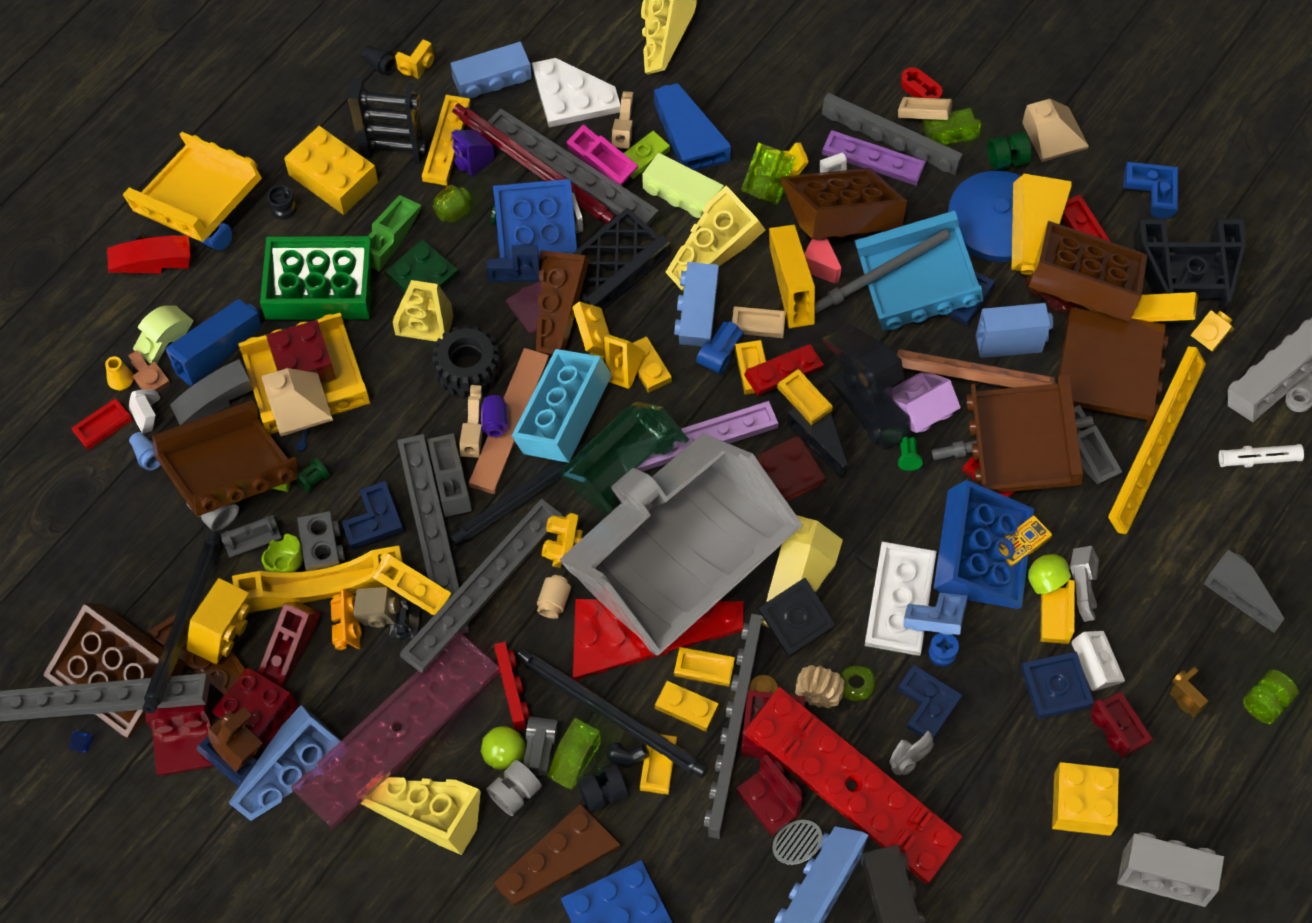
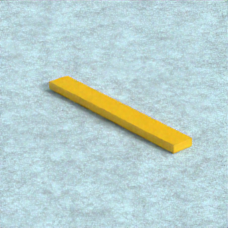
[1108,347,1206,534]

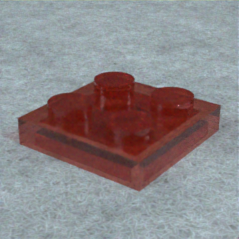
[755,435,826,501]

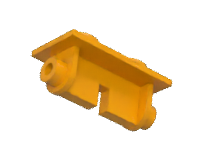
[330,588,362,650]

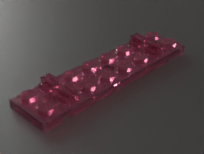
[291,632,500,829]

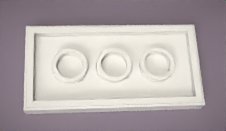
[864,542,937,656]

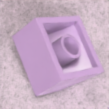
[892,371,961,433]

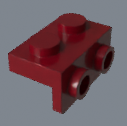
[1090,692,1153,759]

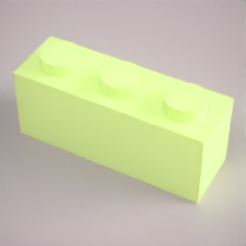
[642,153,724,218]

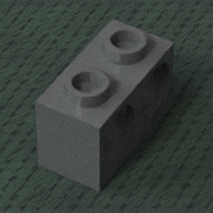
[297,511,345,571]

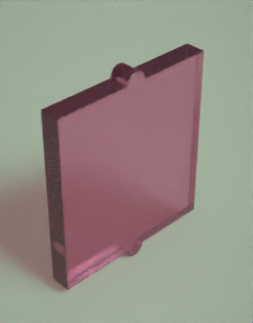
[506,281,541,335]

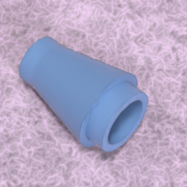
[129,432,160,470]

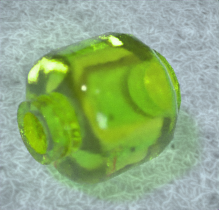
[432,185,471,223]

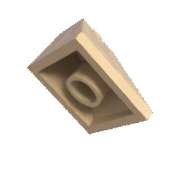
[1022,99,1089,162]
[261,368,333,436]

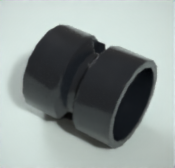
[576,762,628,813]

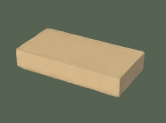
[898,97,952,120]
[732,306,786,338]

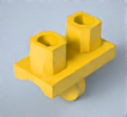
[542,513,583,568]

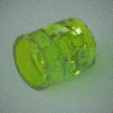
[1243,669,1298,724]

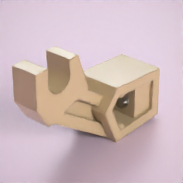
[612,91,633,149]
[460,385,483,458]

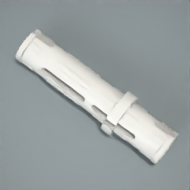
[1219,444,1304,467]

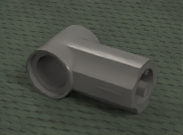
[523,716,559,776]

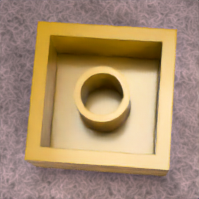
[186,578,250,665]
[1052,762,1119,836]

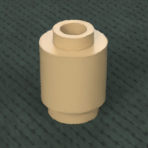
[537,575,571,619]

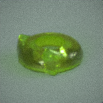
[840,666,875,701]

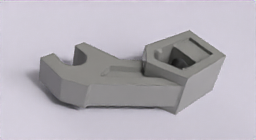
[1070,546,1099,622]

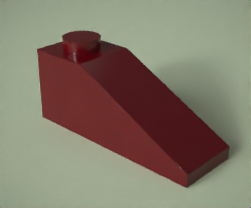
[258,601,321,688]

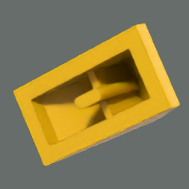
[604,334,645,389]

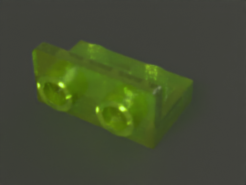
[922,108,981,146]
[741,143,795,204]

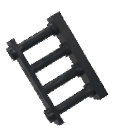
[348,78,427,164]

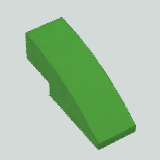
[368,195,421,271]

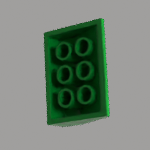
[260,236,371,320]

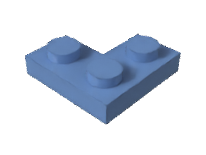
[903,592,968,635]

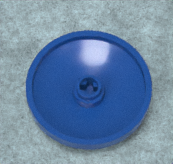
[948,171,1020,262]

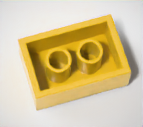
[284,126,378,215]

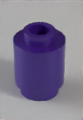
[481,395,508,437]

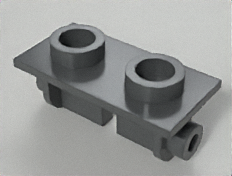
[221,515,282,558]

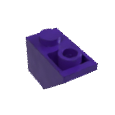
[451,130,495,177]

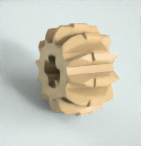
[795,665,845,709]

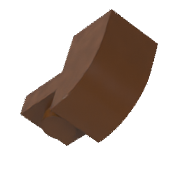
[208,707,262,773]

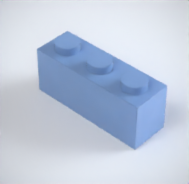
[450,42,532,98]
[674,262,719,347]

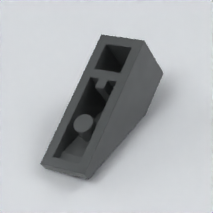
[1204,550,1284,633]

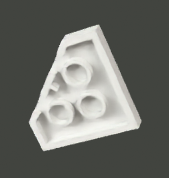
[532,58,621,127]

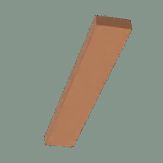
[469,348,549,494]
[897,349,1056,388]

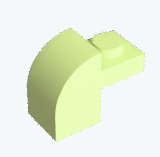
[133,306,194,364]

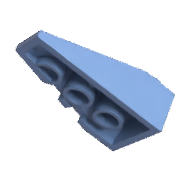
[229,705,350,821]

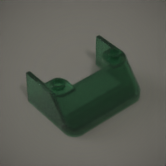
[559,402,689,514]

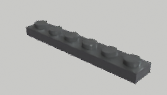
[822,93,963,175]

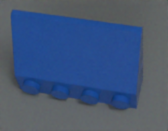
[934,480,1034,609]

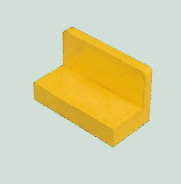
[1041,580,1075,644]

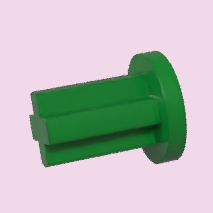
[898,437,923,471]

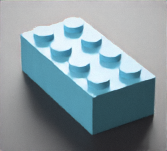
[511,349,612,463]

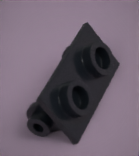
[389,591,421,640]

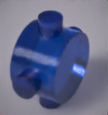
[68,731,93,753]

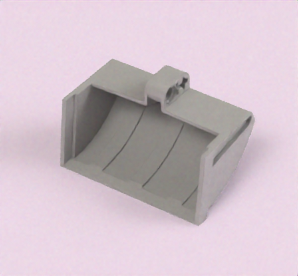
[560,433,803,656]

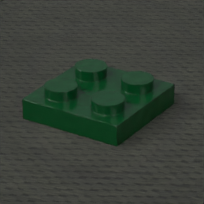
[385,240,459,292]

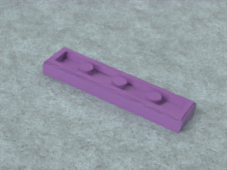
[822,130,926,186]

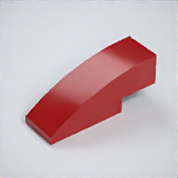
[107,236,190,274]

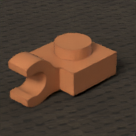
[128,350,171,393]

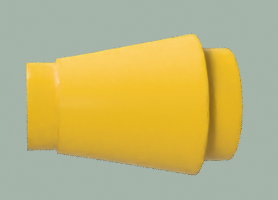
[105,356,134,391]

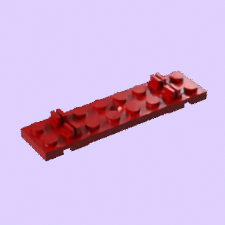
[743,687,962,884]

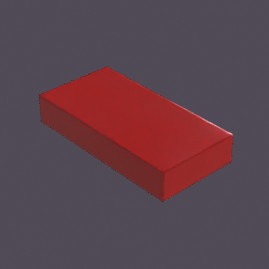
[71,398,132,450]

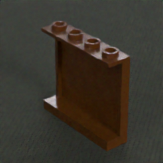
[1057,307,1169,428]
[966,375,1083,493]
[152,400,297,517]

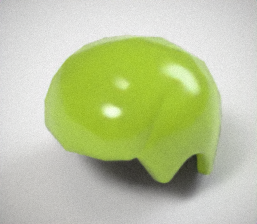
[261,534,304,573]
[1028,554,1071,594]
[480,726,527,771]

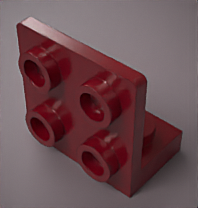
[212,668,299,752]
[145,705,214,776]
[736,754,803,836]

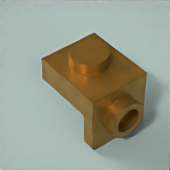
[1170,667,1208,718]

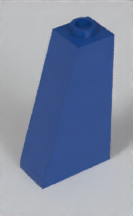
[654,83,731,171]
[166,299,262,387]

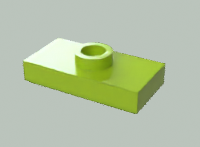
[623,131,670,179]

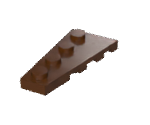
[536,250,590,356]
[148,604,245,696]
[493,804,621,907]

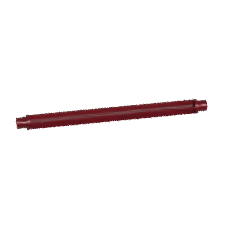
[452,103,616,224]

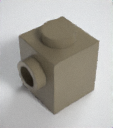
[353,587,400,628]

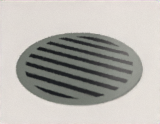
[773,820,822,864]

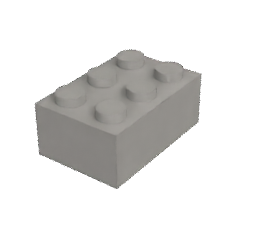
[1117,832,1224,907]

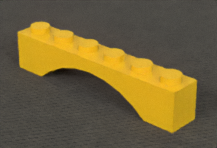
[232,545,403,613]

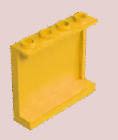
[123,132,262,242]
[238,313,370,435]

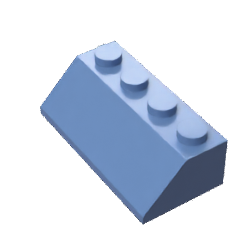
[774,826,869,923]

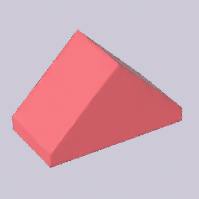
[804,237,842,283]

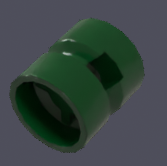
[987,132,1032,171]

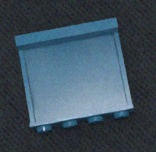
[855,210,983,331]

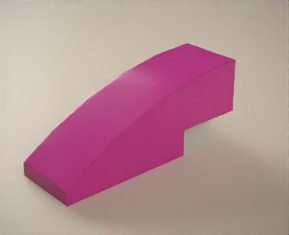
[566,125,638,185]

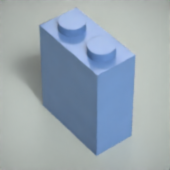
[975,303,1053,358]

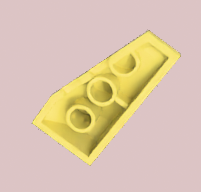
[393,280,453,341]

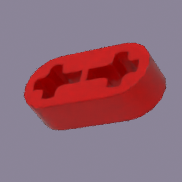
[901,67,943,99]

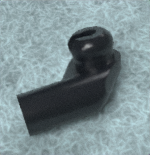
[606,743,650,768]

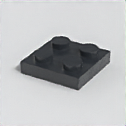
[757,578,835,656]

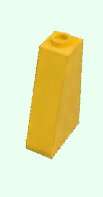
[1011,174,1071,275]
[769,224,815,328]

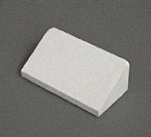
[1072,631,1125,691]

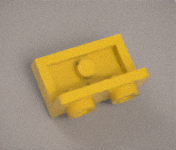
[573,301,610,360]

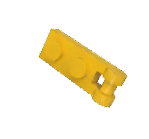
[369,551,451,615]

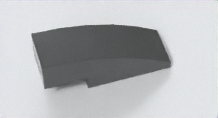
[170,359,253,426]
[1074,405,1122,484]
[427,433,472,517]

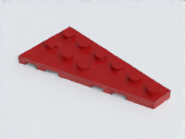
[573,599,743,681]

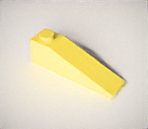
[641,0,697,75]
[666,186,765,291]
[762,515,843,627]
[359,777,481,855]

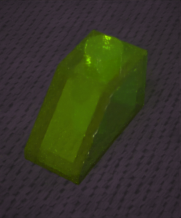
[547,718,601,790]

